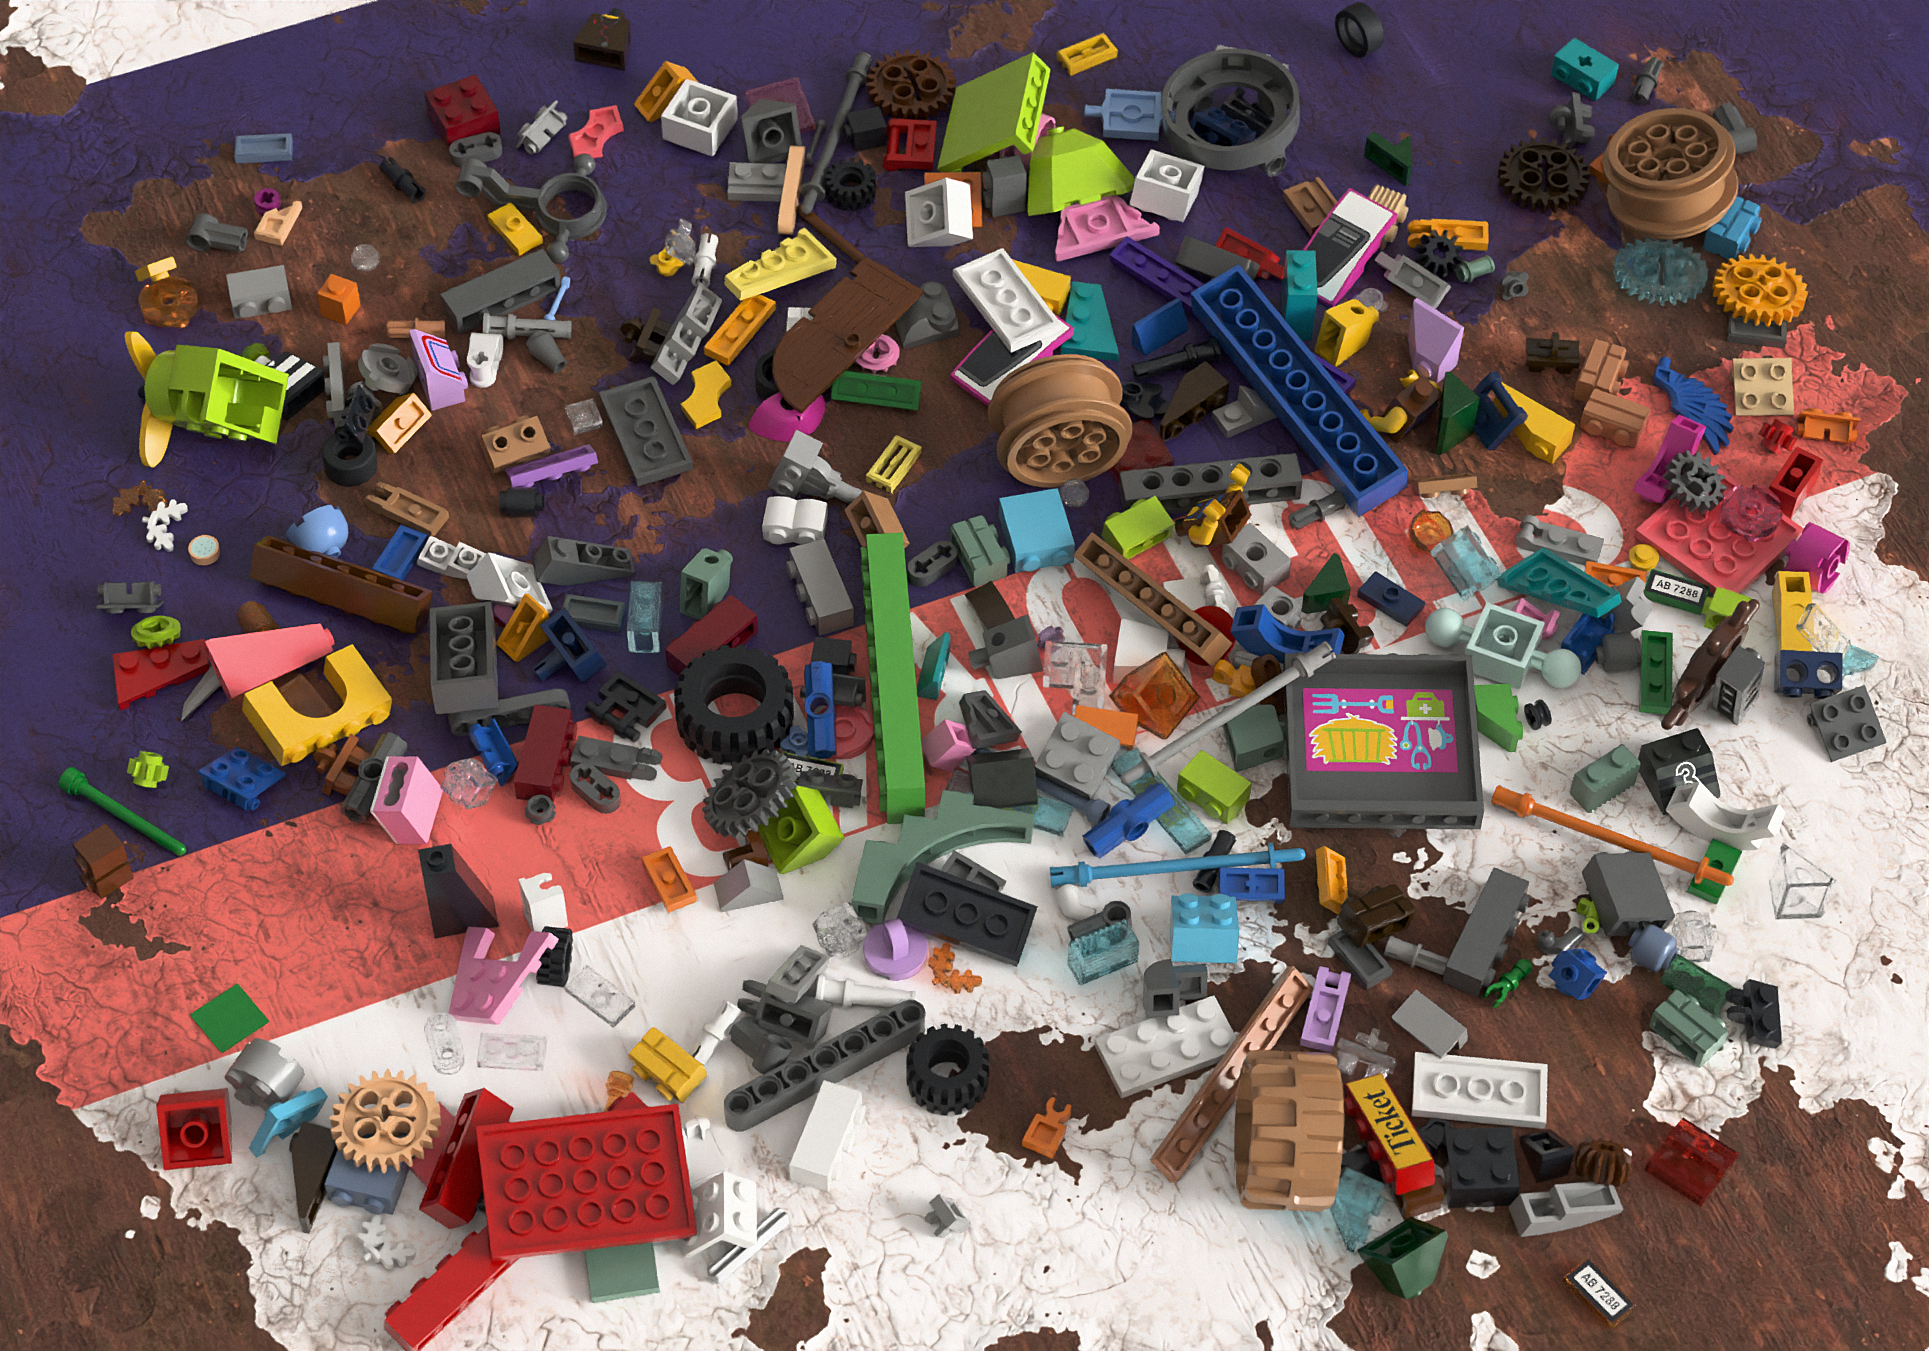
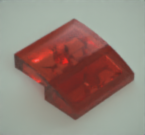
[1644,1117,1740,1207]

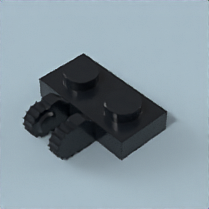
[1725,979,1782,1049]

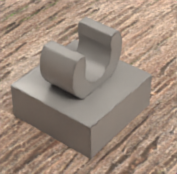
[924,1194,971,1238]

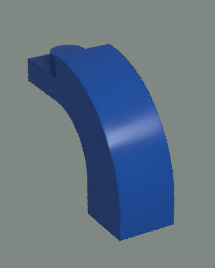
[1230,604,1345,664]

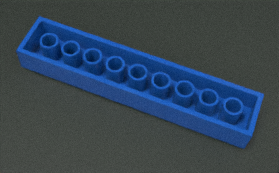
[1191,264,1408,517]

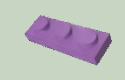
[504,444,598,487]

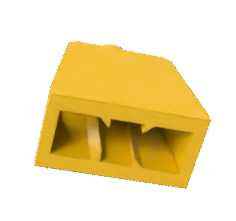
[1314,299,1379,367]

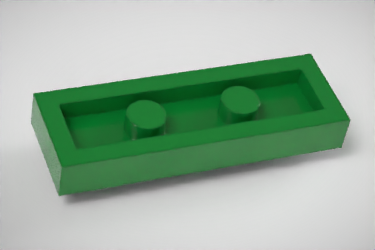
[831,370,922,410]
[1639,630,1673,715]

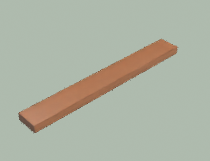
[1150,966,1314,1183]

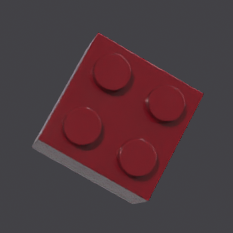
[424,74,501,151]

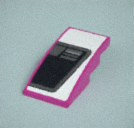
[1303,188,1397,308]
[950,313,1074,406]

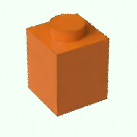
[317,274,361,326]

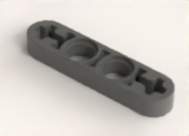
[448,689,571,736]

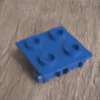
[197,746,287,811]

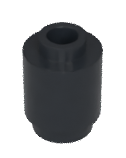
[499,487,545,518]

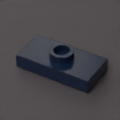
[1357,571,1425,627]

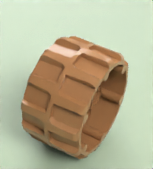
[1234,1050,1344,1212]

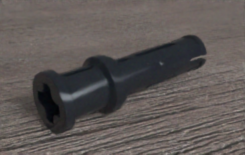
[1131,336,1221,382]

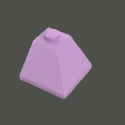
[1407,298,1464,384]

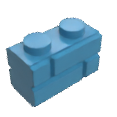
[1703,196,1762,260]

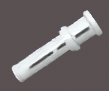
[816,975,916,1008]

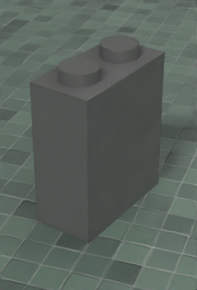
[1581,851,1675,936]

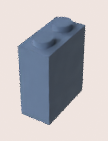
[324,1120,415,1215]

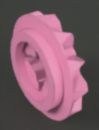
[855,335,899,374]

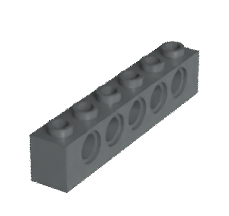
[1118,453,1303,514]

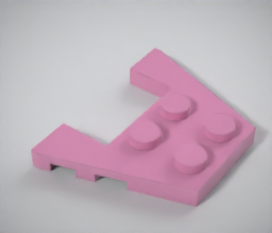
[448,927,558,1025]

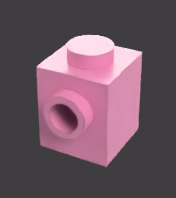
[921,719,976,772]

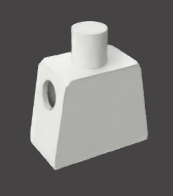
[1113,618,1186,684]

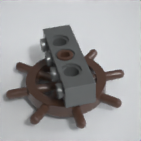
[1661,599,1765,730]

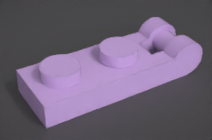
[1300,966,1351,1053]

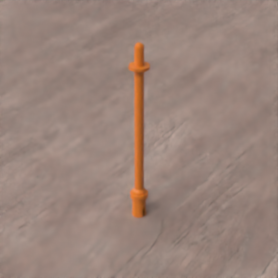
[1491,785,1734,886]

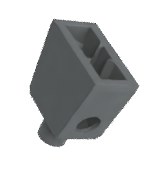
[968,615,1043,679]

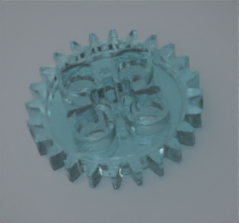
[1613,237,1708,306]

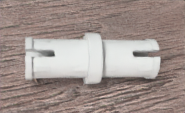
[691,233,718,287]
[688,999,741,1066]

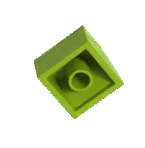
[758,785,845,874]

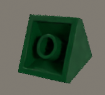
[1436,371,1480,455]

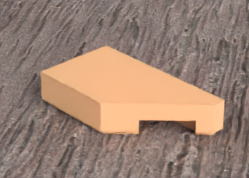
[254,201,302,246]

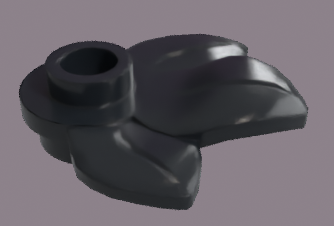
[1120,382,1170,420]

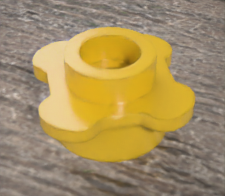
[650,247,684,276]

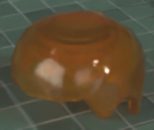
[1408,509,1454,555]

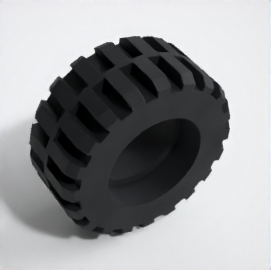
[674,645,794,766]

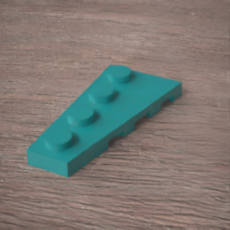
[1496,547,1622,618]

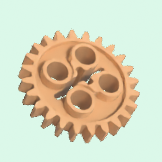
[330,1069,442,1173]

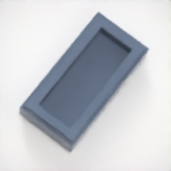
[234,133,293,163]

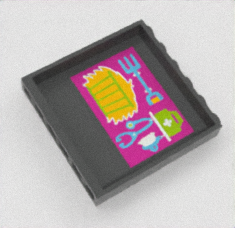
[1283,652,1484,830]

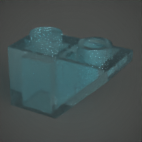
[1330,1167,1386,1253]

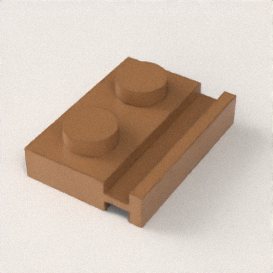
[1282,177,1338,236]

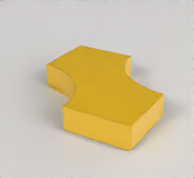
[681,360,732,429]

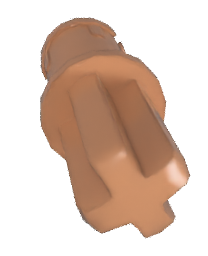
[387,318,445,339]

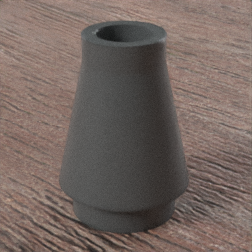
[526,330,567,373]

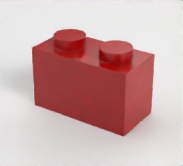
[1765,446,1823,519]

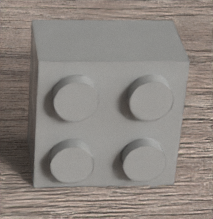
[1034,712,1120,800]

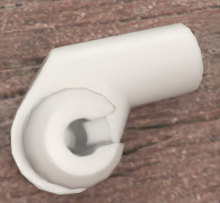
[1057,884,1096,921]

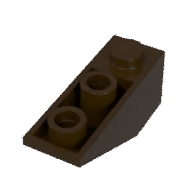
[1159,361,1229,444]

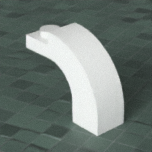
[1666,781,1786,850]

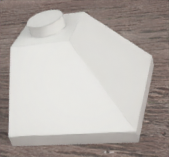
[466,552,553,614]

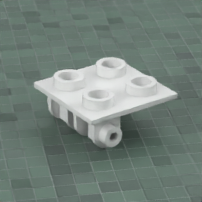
[1163,565,1234,620]
[681,1115,728,1185]

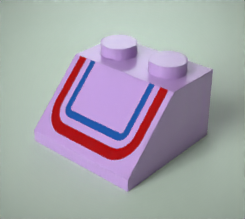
[409,329,468,411]

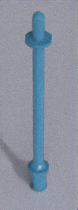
[1050,842,1305,887]

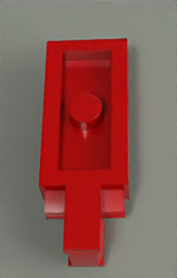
[1214,226,1284,281]

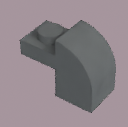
[1143,959,1208,1017]

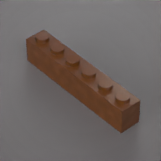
[250,535,433,634]

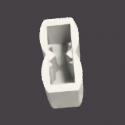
[762,496,828,545]

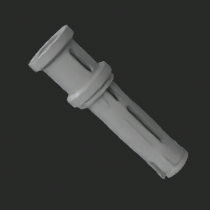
[483,313,572,340]

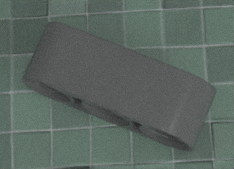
[1174,236,1260,282]

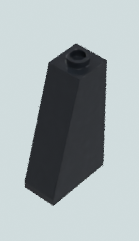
[418,844,499,939]

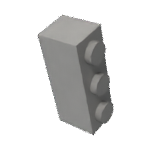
[786,539,854,636]

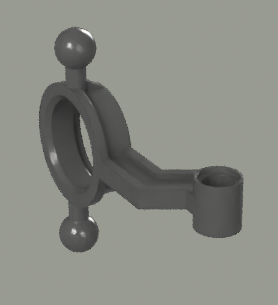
[455,153,607,263]

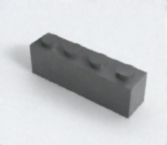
[440,249,561,335]
[1442,867,1531,997]

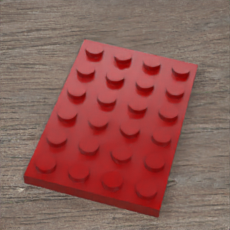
[475,1104,697,1262]

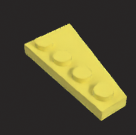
[724,228,837,301]

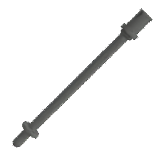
[800,52,872,214]

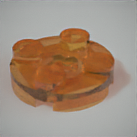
[139,276,199,328]

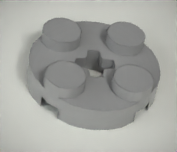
[358,343,418,395]

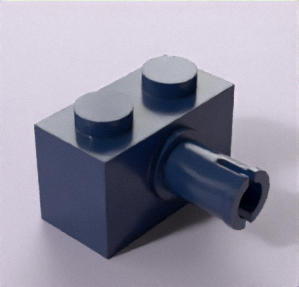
[531,607,607,683]

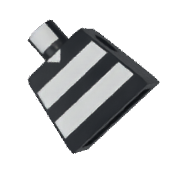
[255,352,326,421]

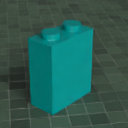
[1281,250,1318,340]

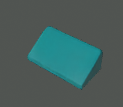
[917,632,951,700]

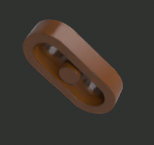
[1251,654,1284,716]

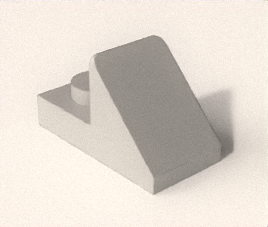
[1212,386,1277,438]

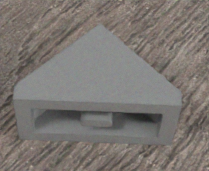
[714,859,783,912]

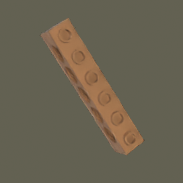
[1073,532,1232,667]

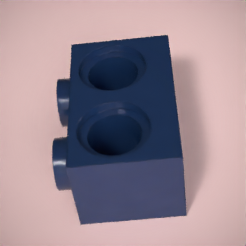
[1774,650,1843,699]

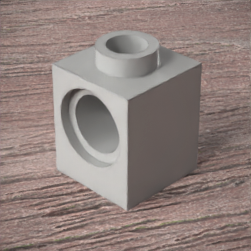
[1254,585,1302,630]

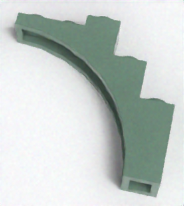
[851,790,1034,925]

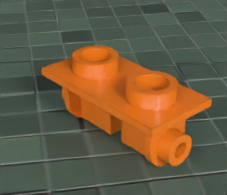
[1796,408,1860,444]

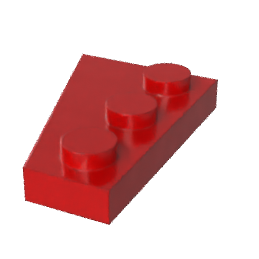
[112,639,210,711]

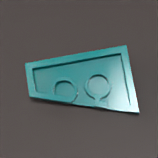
[1061,281,1119,361]

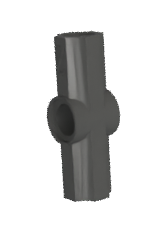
[340,732,407,824]

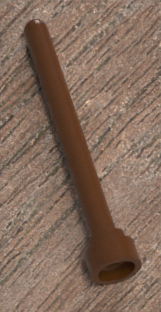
[796,204,894,273]

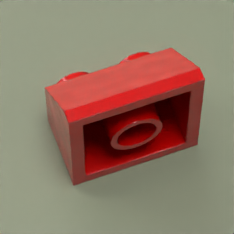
[156,1088,232,1170]

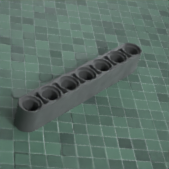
[724,1000,926,1132]

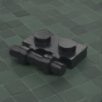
[585,671,667,743]

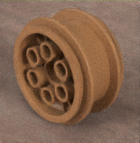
[1602,108,1738,239]
[987,354,1132,488]

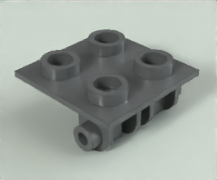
[1807,685,1887,762]

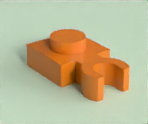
[1022,1097,1071,1159]

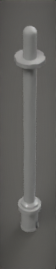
[1120,641,1336,785]

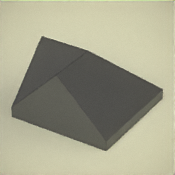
[741,99,802,164]

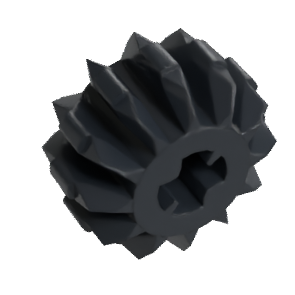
[1414,229,1463,278]

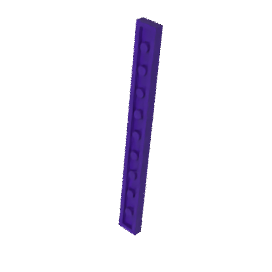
[1109,236,1356,395]

